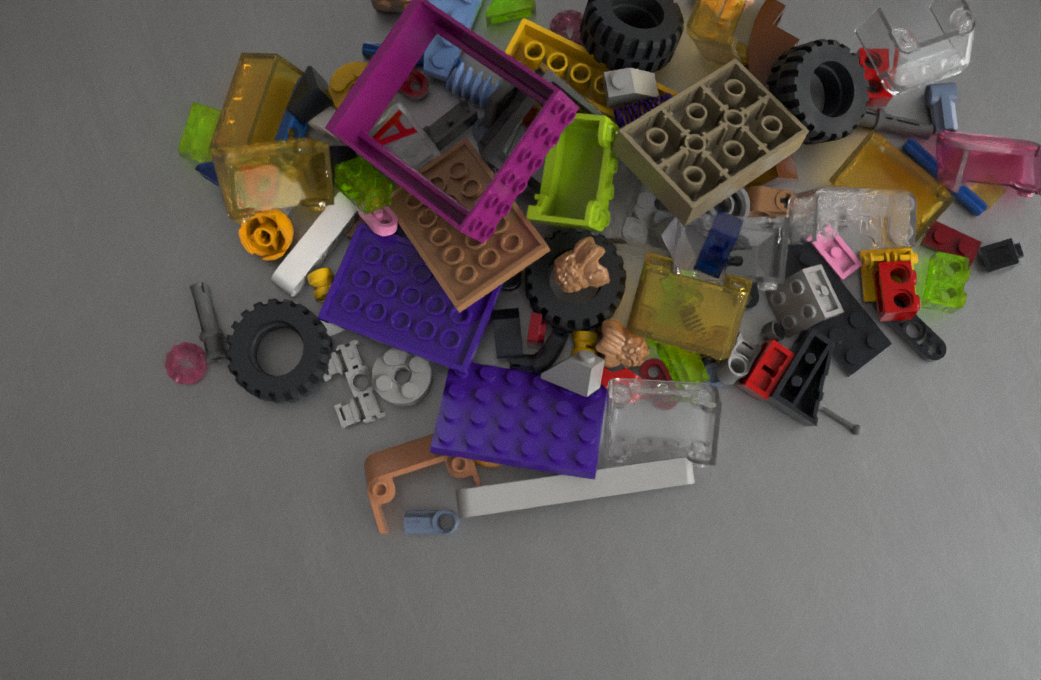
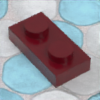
[920,220,982,267]
[527,313,546,349]

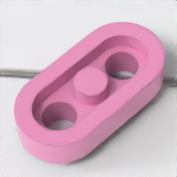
[358,195,398,236]

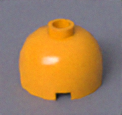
[238,206,294,261]

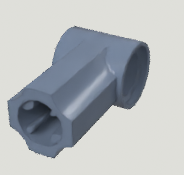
[924,82,958,136]
[404,510,460,534]

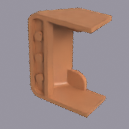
[364,434,483,535]

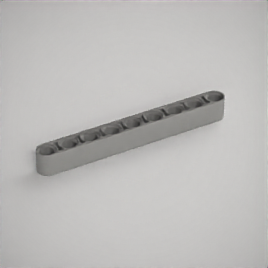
[455,456,695,518]

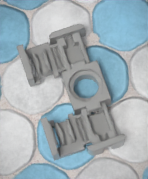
[323,340,385,429]

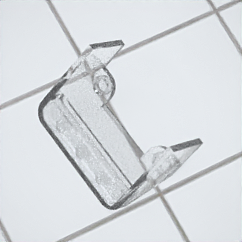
[855,0,976,95]
[594,158,671,266]

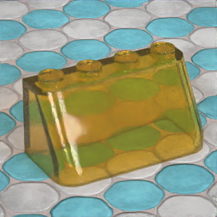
[209,53,304,166]

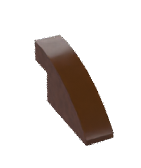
[744,0,800,90]

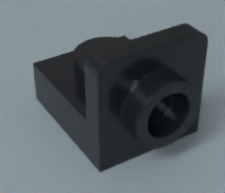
[979,238,1024,273]

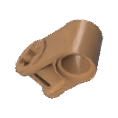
[748,186,799,219]

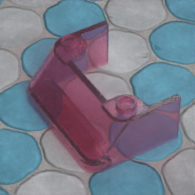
[936,131,1041,198]

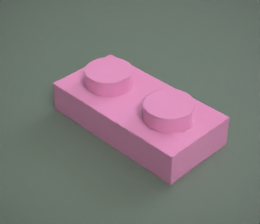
[808,224,863,281]

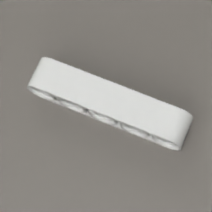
[271,182,368,297]

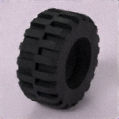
[579,0,684,73]
[767,39,869,145]
[524,228,627,333]
[225,298,333,404]

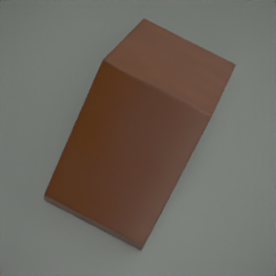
[746,155,799,191]

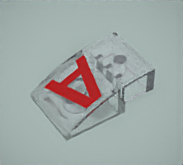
[368,101,441,184]

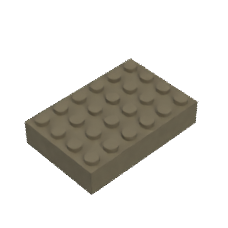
[612,58,809,227]

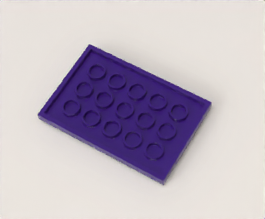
[317,222,504,375]
[430,362,607,480]

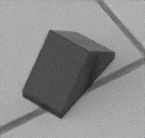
[286,66,334,124]
[492,308,523,359]

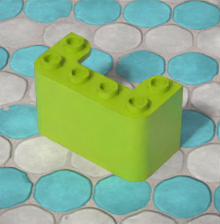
[526,113,619,232]

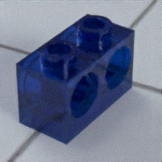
[693,210,744,279]

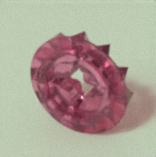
[549,10,583,46]
[164,342,207,384]

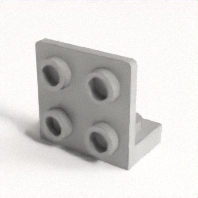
[765,264,844,338]

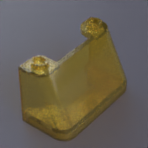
[829,129,956,248]
[211,137,334,223]

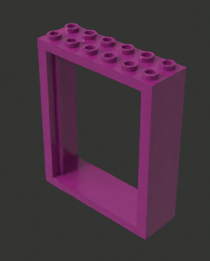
[325,0,579,244]

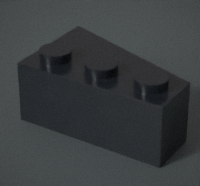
[766,328,835,426]

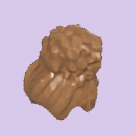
[552,237,610,293]
[594,319,650,368]

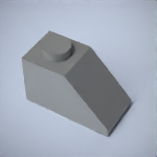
[603,68,659,108]
[541,350,605,397]

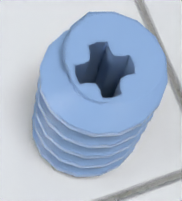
[445,63,501,109]

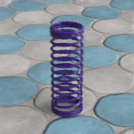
[614,93,672,128]

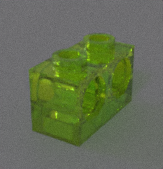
[335,156,393,215]
[921,252,971,314]

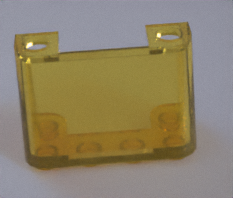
[626,252,752,360]

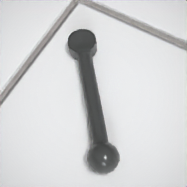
[818,403,862,435]

